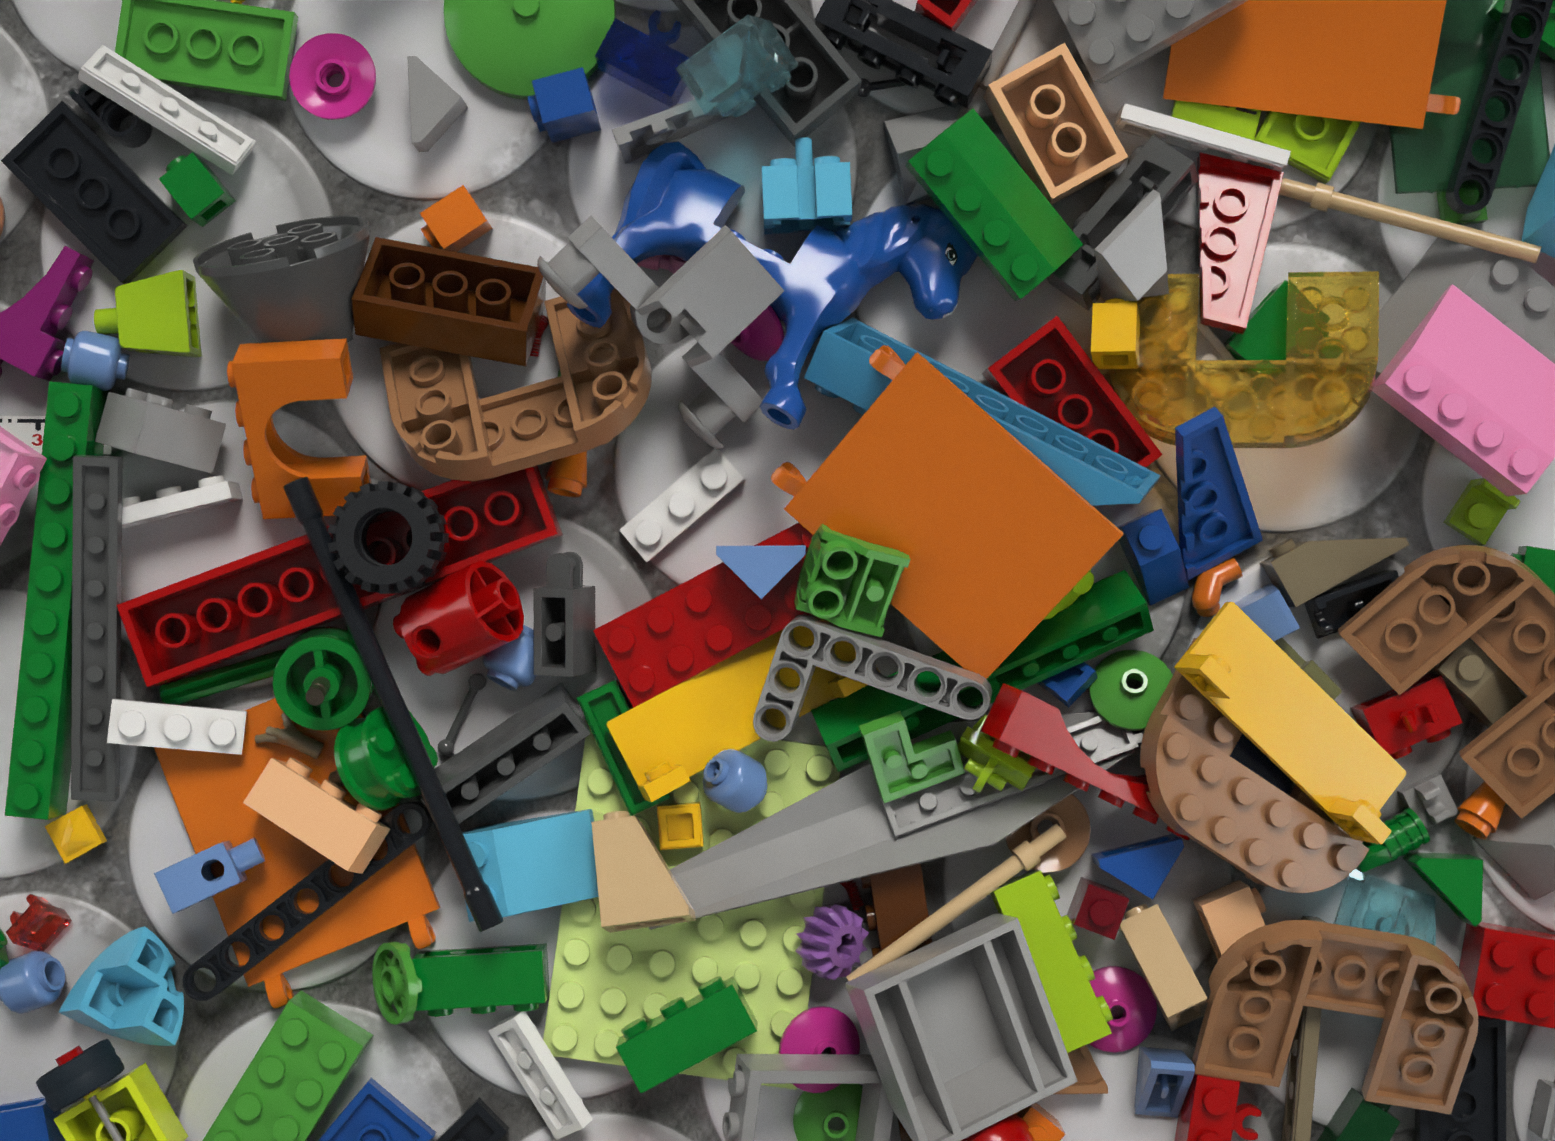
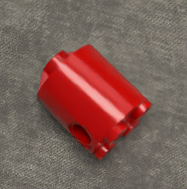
[393,561,524,676]

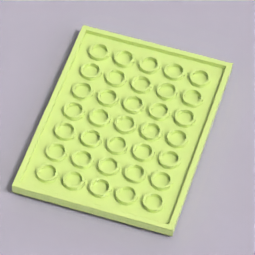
[543,724,841,1090]

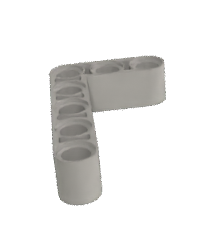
[753,614,992,742]

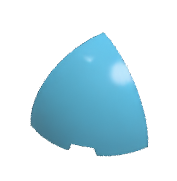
[59,926,184,1046]

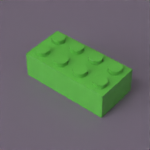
[202,990,373,1141]

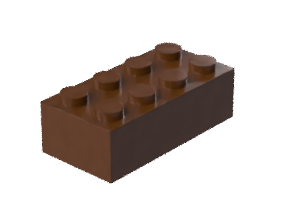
[352,237,546,367]

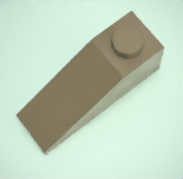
[1260,537,1409,608]
[1427,638,1526,728]

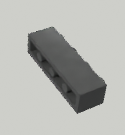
[421,683,590,823]

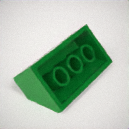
[905,108,1084,301]

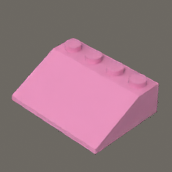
[1369,284,1555,496]

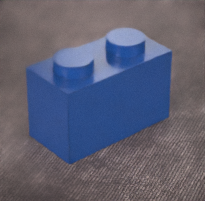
[528,67,601,143]

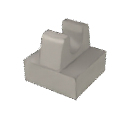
[1397,773,1459,829]

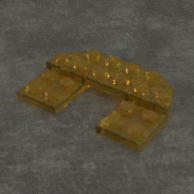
[1109,271,1379,448]

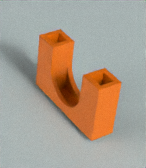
[227,338,371,519]

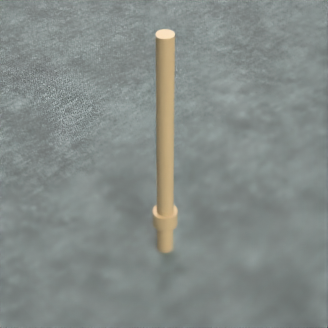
[1279,178,1541,264]
[846,824,1066,982]

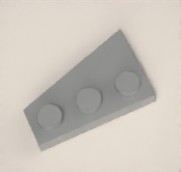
[612,86,741,164]

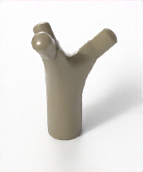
[255,713,324,759]

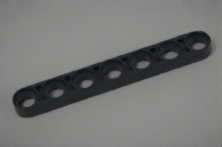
[1446,0,1553,214]
[182,801,432,1001]

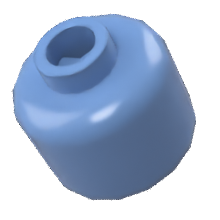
[61,331,130,391]
[482,625,537,691]
[702,749,767,813]
[0,951,65,1014]

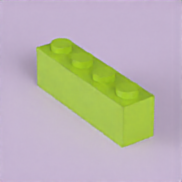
[990,870,1113,1053]

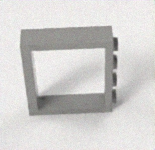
[722,1054,894,1141]

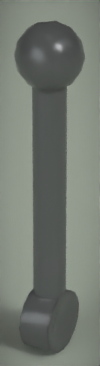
[437,674,487,756]

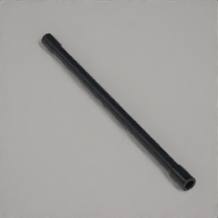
[283,477,504,932]

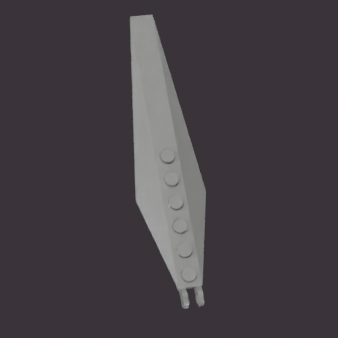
[649,712,1144,930]

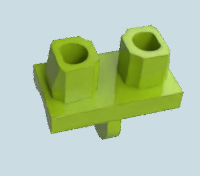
[958,715,1036,793]

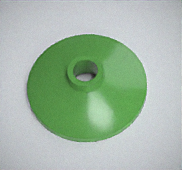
[1089,650,1173,731]
[793,1084,863,1141]

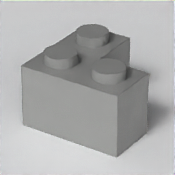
[95,388,226,474]

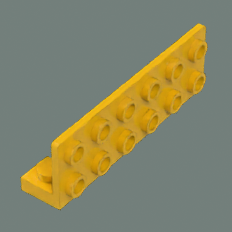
[1174,602,1406,845]
[606,614,880,802]

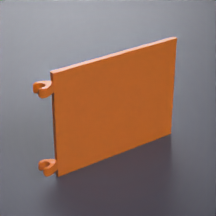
[1162,0,1461,129]
[771,345,1124,679]
[154,698,441,1008]

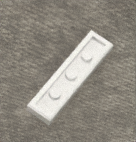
[77,45,256,175]
[1113,103,1291,171]

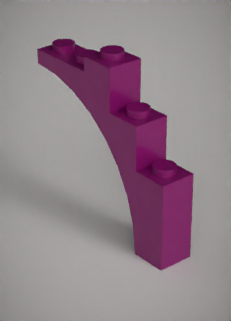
[0,246,94,381]

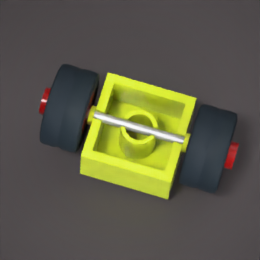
[36,1039,189,1141]

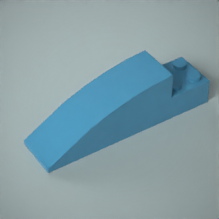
[804,318,1161,506]

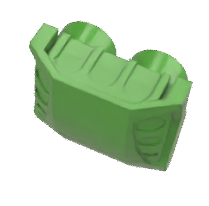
[794,524,911,637]

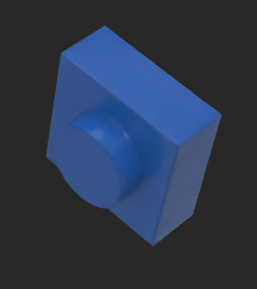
[1038,662,1098,708]

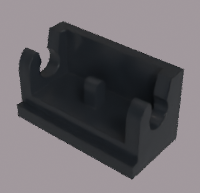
[1304,570,1399,639]

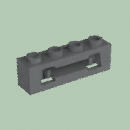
[1047,135,1198,311]

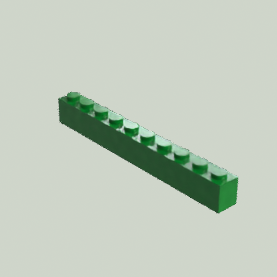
[5,381,110,820]

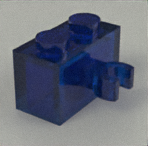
[595,10,694,107]

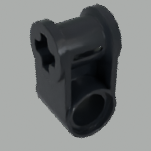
[68,83,152,148]

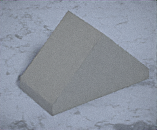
[407,56,468,152]

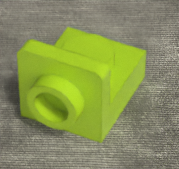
[1443,478,1521,546]

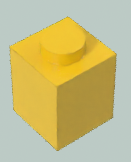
[1091,298,1140,369]

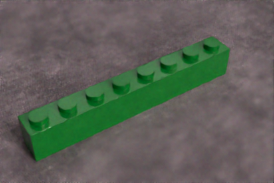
[810,570,1154,772]

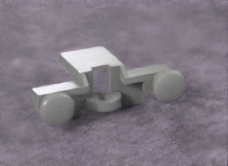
[537,216,784,449]

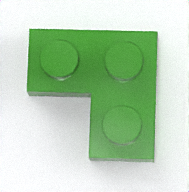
[859,711,965,804]

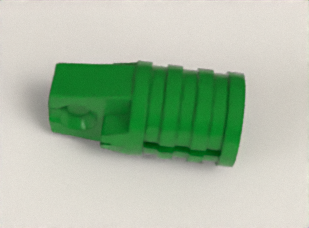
[1357,808,1430,873]

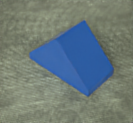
[1091,834,1184,900]

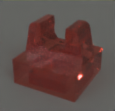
[6,894,72,951]

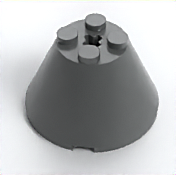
[193,215,371,343]

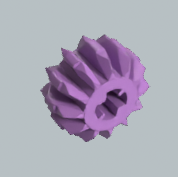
[795,904,869,980]

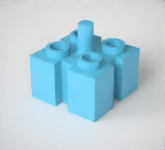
[762,137,853,235]

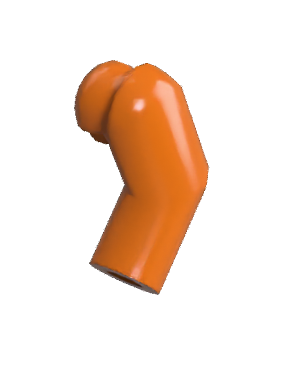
[1192,558,1243,617]

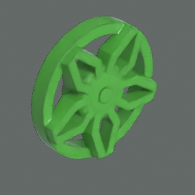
[372,941,422,1025]

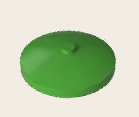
[444,0,616,100]

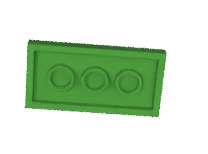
[115,0,298,101]

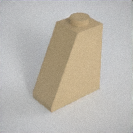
[591,811,696,933]
[1120,904,1208,1031]

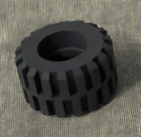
[328,481,449,594]

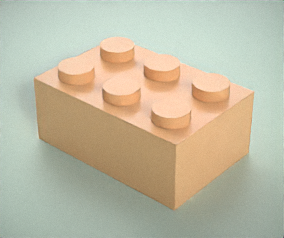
[983,43,1128,205]

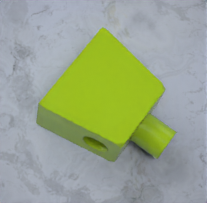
[94,270,202,358]

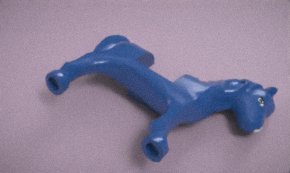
[567,141,978,430]

